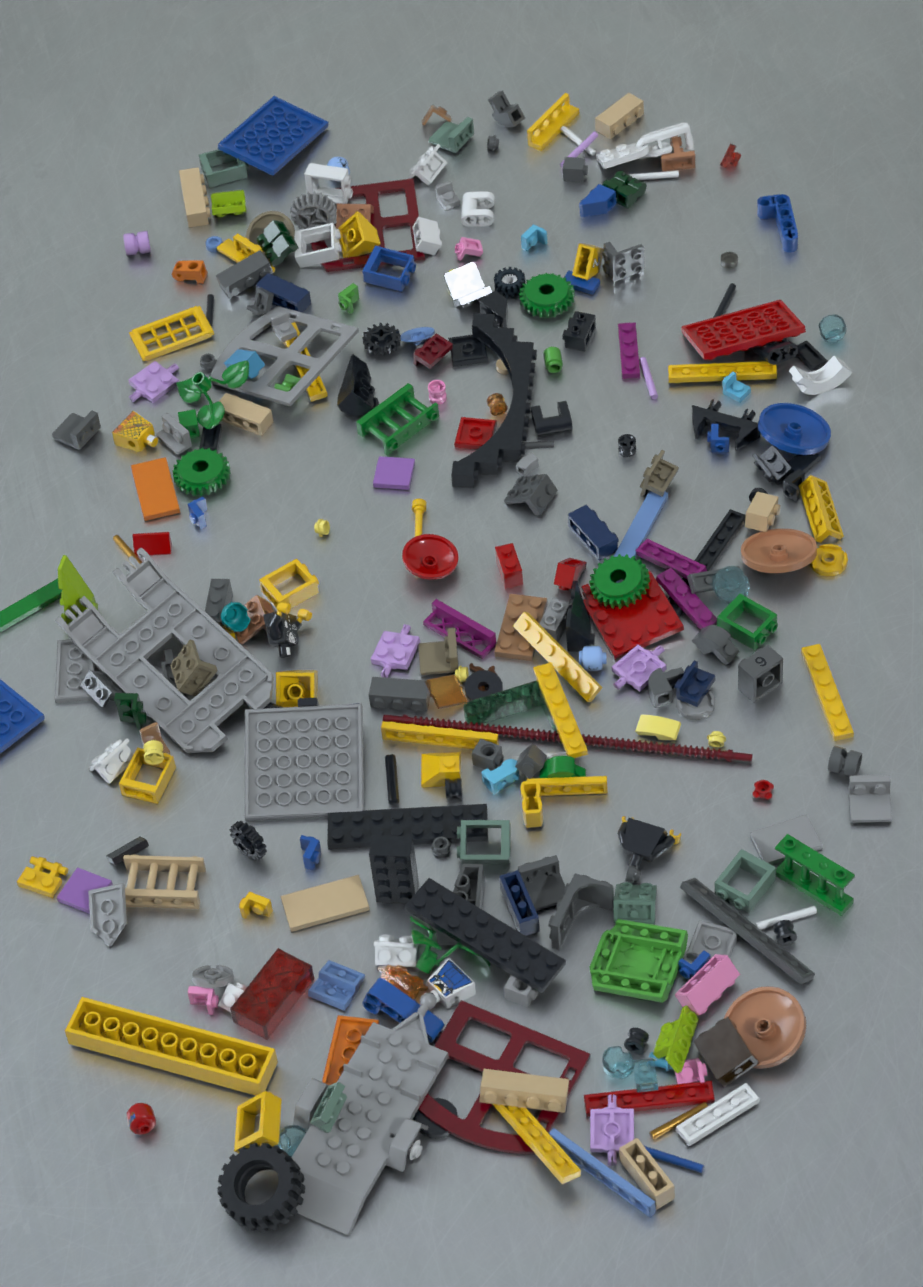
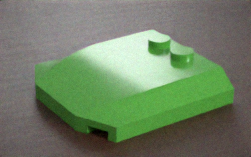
[589,919,688,1003]

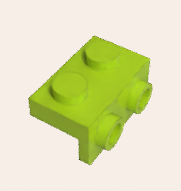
[211,190,246,217]

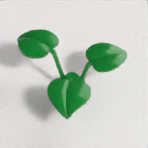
[177,361,249,429]
[410,916,491,974]

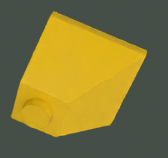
[338,212,380,258]
[276,670,318,708]
[421,752,461,788]

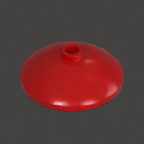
[402,534,459,580]

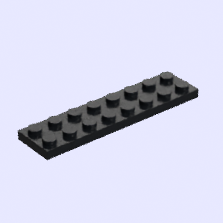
[327,804,488,850]
[405,878,566,993]

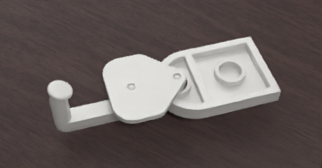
[596,122,695,169]

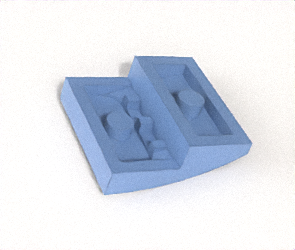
[308,960,365,1011]

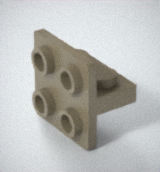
[640,450,679,497]

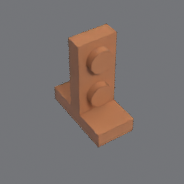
[661,135,695,172]

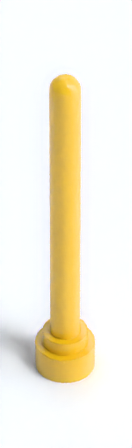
[412,499,427,537]

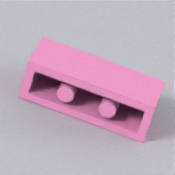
[675,954,740,1015]

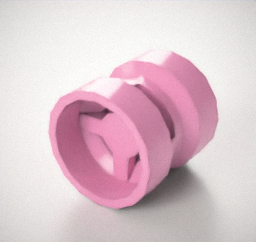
[428,380,447,405]

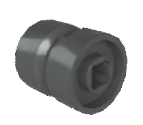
[828,746,862,776]

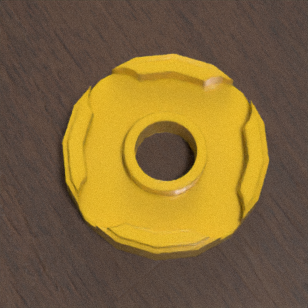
[810,544,848,577]

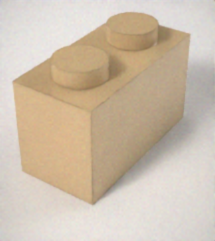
[745,492,780,532]

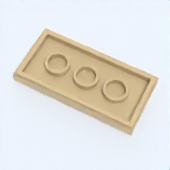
[280,875,370,932]

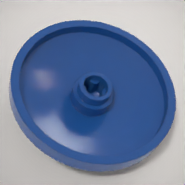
[758,403,831,455]

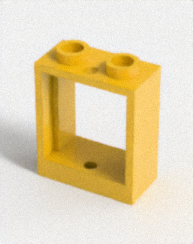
[259,558,319,609]
[119,747,176,804]
[234,1091,282,1154]

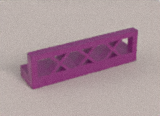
[423,599,497,660]

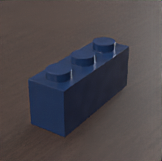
[256,273,311,313]
[568,504,619,561]
[499,870,540,936]

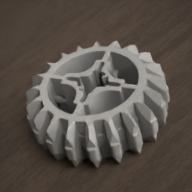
[290,191,336,229]

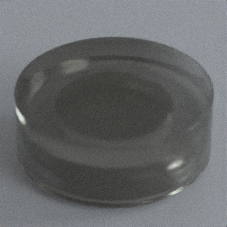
[721,252,738,268]

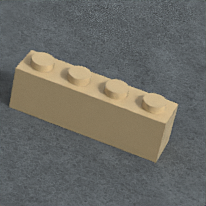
[179,167,211,228]
[480,1069,569,1113]

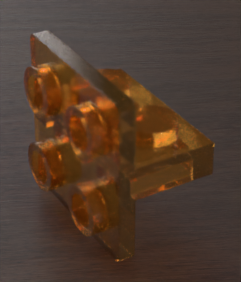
[377,964,428,1000]

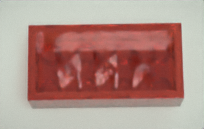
[230,948,314,1040]

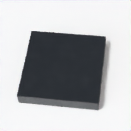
[448,335,488,367]

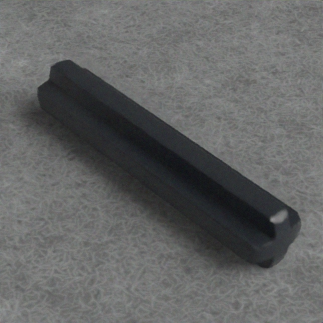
[385,754,399,805]

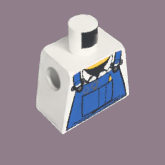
[427,958,476,1009]

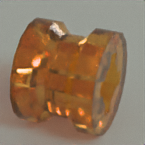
[486,393,508,416]

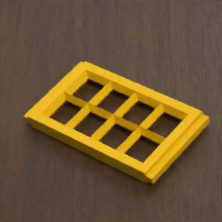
[129,306,215,361]

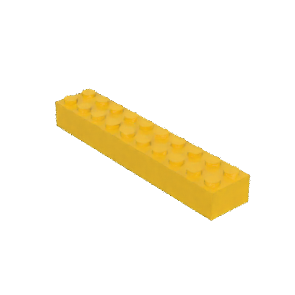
[65,997,278,1096]

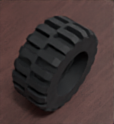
[217,1143,305,1232]

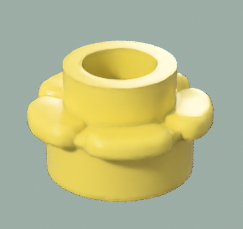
[314,519,330,537]
[455,665,469,684]
[707,731,726,748]

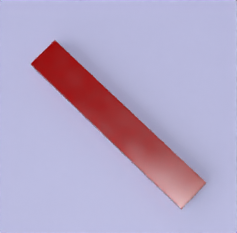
[584,1081,715,1117]

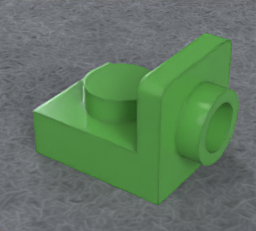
[338,283,359,314]
[274,374,301,392]

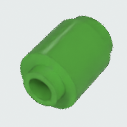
[543,347,563,373]

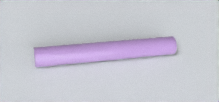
[560,131,599,168]
[639,357,658,399]

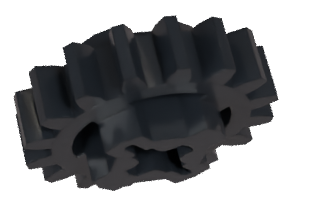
[362,323,401,356]
[229,821,267,861]

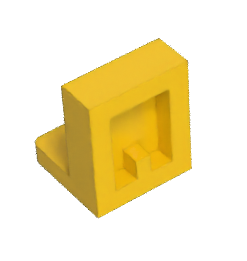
[239,891,273,919]

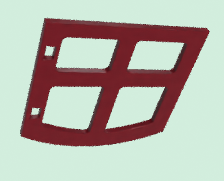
[310,178,425,272]
[418,1000,591,1155]

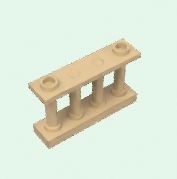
[123,854,206,909]

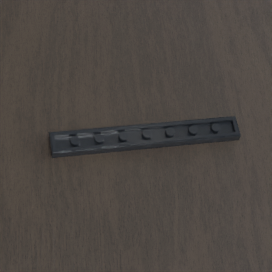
[668,509,746,617]

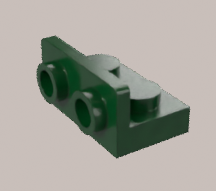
[114,693,146,731]

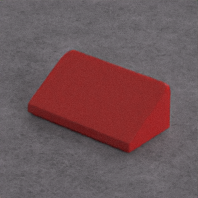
[132,532,172,556]

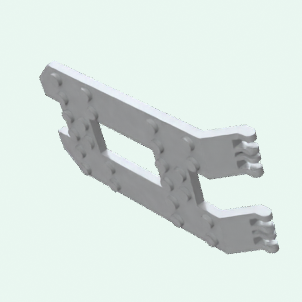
[55,548,274,753]

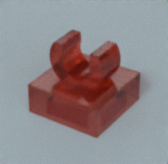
[720,143,741,168]

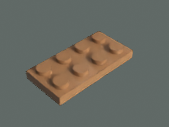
[494,594,547,661]

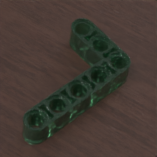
[463,680,557,732]

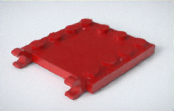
[581,571,684,660]

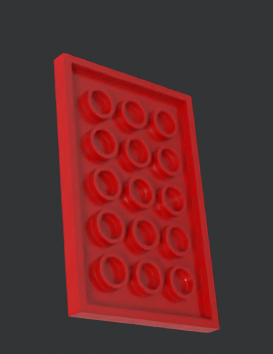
[681,299,806,360]

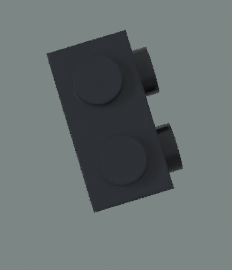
[562,311,596,352]

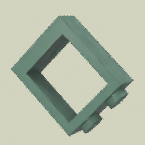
[199,149,249,188]
[457,820,511,864]
[714,849,776,913]

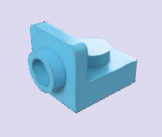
[521,224,548,251]
[722,372,751,403]

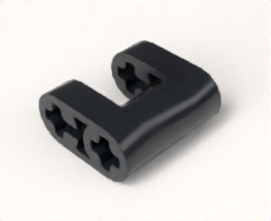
[753,338,798,365]
[531,401,573,436]

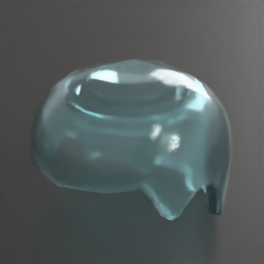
[819,314,847,343]
[602,1046,635,1079]
[276,1125,306,1157]

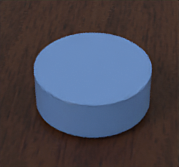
[205,236,223,252]

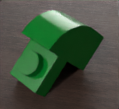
[540,756,586,778]

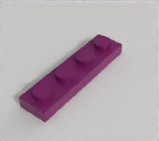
[618,322,640,379]
[636,539,707,580]
[656,568,717,630]

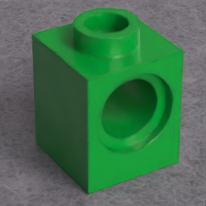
[178,409,200,438]

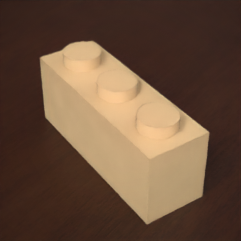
[595,93,644,139]
[219,393,273,436]
[619,1138,675,1210]

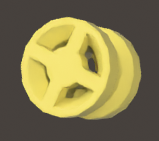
[143,740,164,765]

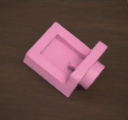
[188,986,219,1015]

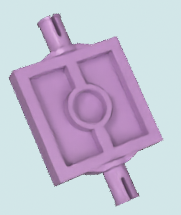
[129,361,179,403]
[371,624,420,678]
[612,645,667,692]
[590,1095,634,1166]

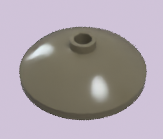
[246,211,295,261]

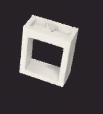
[304,163,353,204]
[294,223,341,268]

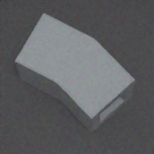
[516,453,539,476]

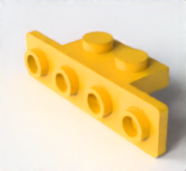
[217,233,276,273]

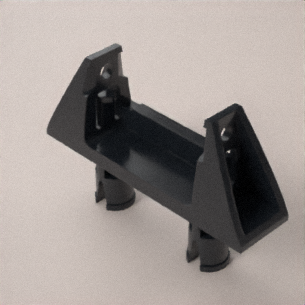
[692,399,761,450]

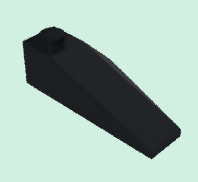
[337,354,379,416]
[566,581,595,652]

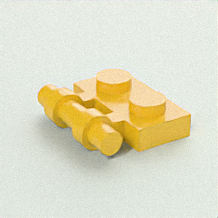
[17,856,68,898]

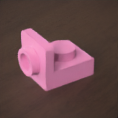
[455,237,483,261]
[675,1058,707,1084]

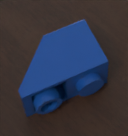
[579,184,616,217]

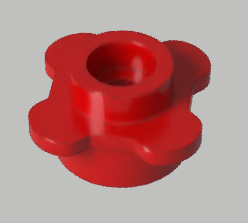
[753,780,774,800]

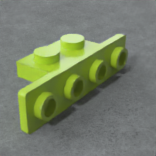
[653,1005,699,1073]

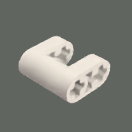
[461,192,495,227]

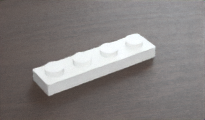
[676,1083,759,1146]

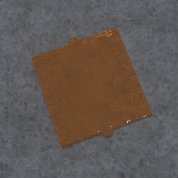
[425,675,467,709]

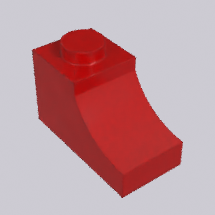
[554,557,587,591]

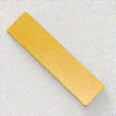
[527,776,608,796]

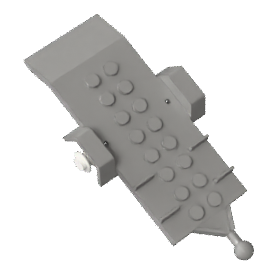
[291,993,449,1236]

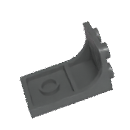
[548,873,614,950]

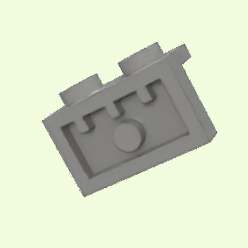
[156,413,192,455]

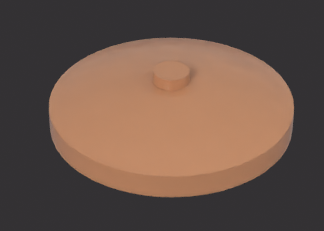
[741,529,817,573]
[724,987,806,1069]

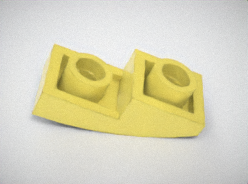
[635,715,681,740]

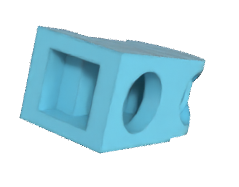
[481,759,520,795]

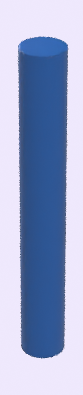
[643,1145,704,1173]

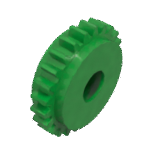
[519,273,575,318]
[172,448,231,496]
[589,554,650,609]

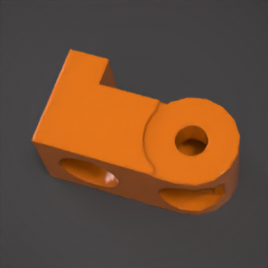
[172,260,207,284]

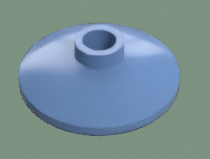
[400,327,435,345]

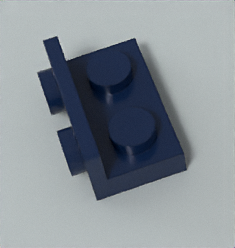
[675,660,715,707]

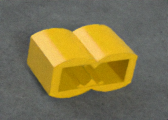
[520,780,543,828]

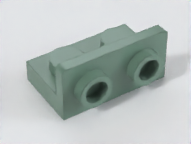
[310,1082,347,1133]

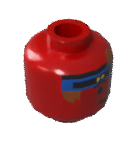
[126,1103,156,1135]

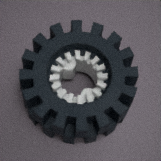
[494,267,526,299]

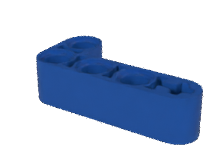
[757,194,798,253]
[362,978,444,1043]

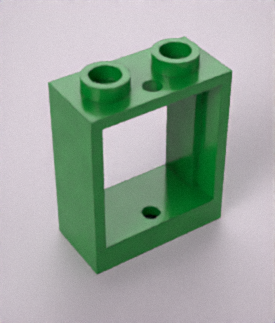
[717,594,778,650]

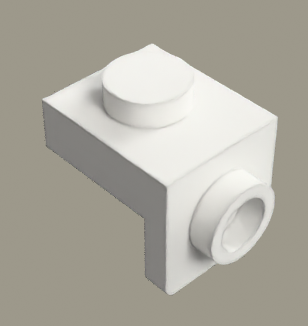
[218,982,253,1015]

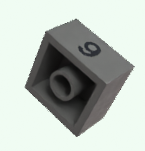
[738,644,783,703]

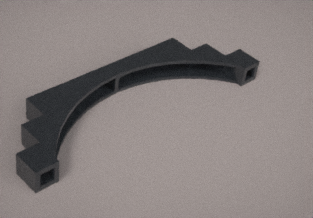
[451,313,537,488]

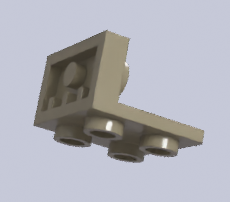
[418,628,459,675]
[171,639,218,696]

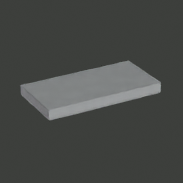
[55,639,95,703]

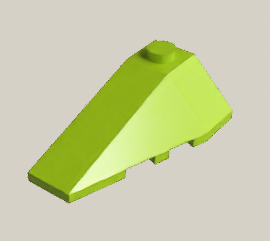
[57,555,98,625]

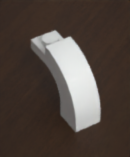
[789,356,853,395]

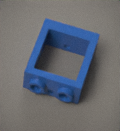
[362,246,416,292]

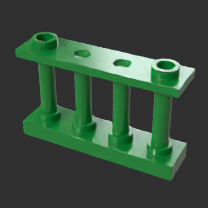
[356,383,439,455]
[775,834,855,917]

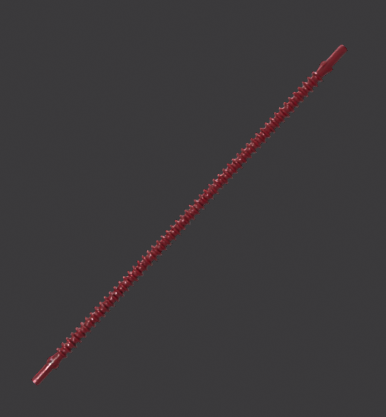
[383,715,753,762]

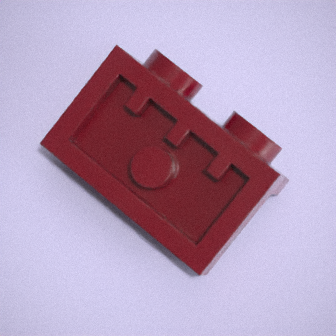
[413,333,453,369]

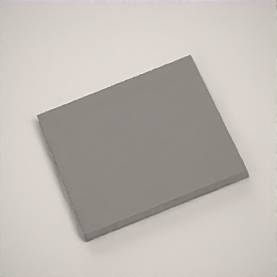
[245,704,364,821]

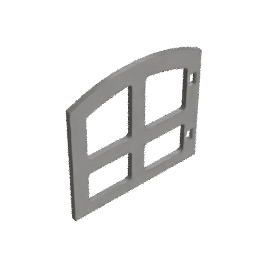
[210,306,359,406]

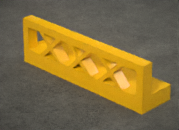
[527,93,580,152]
[799,475,844,543]

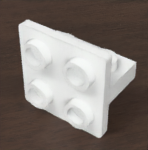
[408,144,447,186]
[88,738,134,784]
[373,935,419,967]

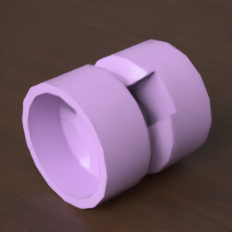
[123,231,151,256]

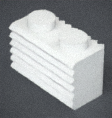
[413,217,442,255]

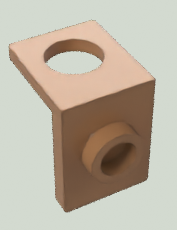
[422,105,452,126]
[139,722,170,754]

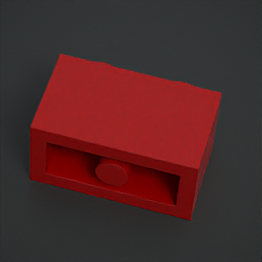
[495,543,523,589]

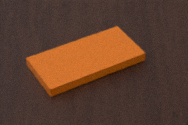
[131,457,180,521]
[322,1015,379,1085]

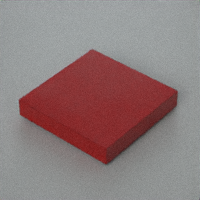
[454,417,497,450]

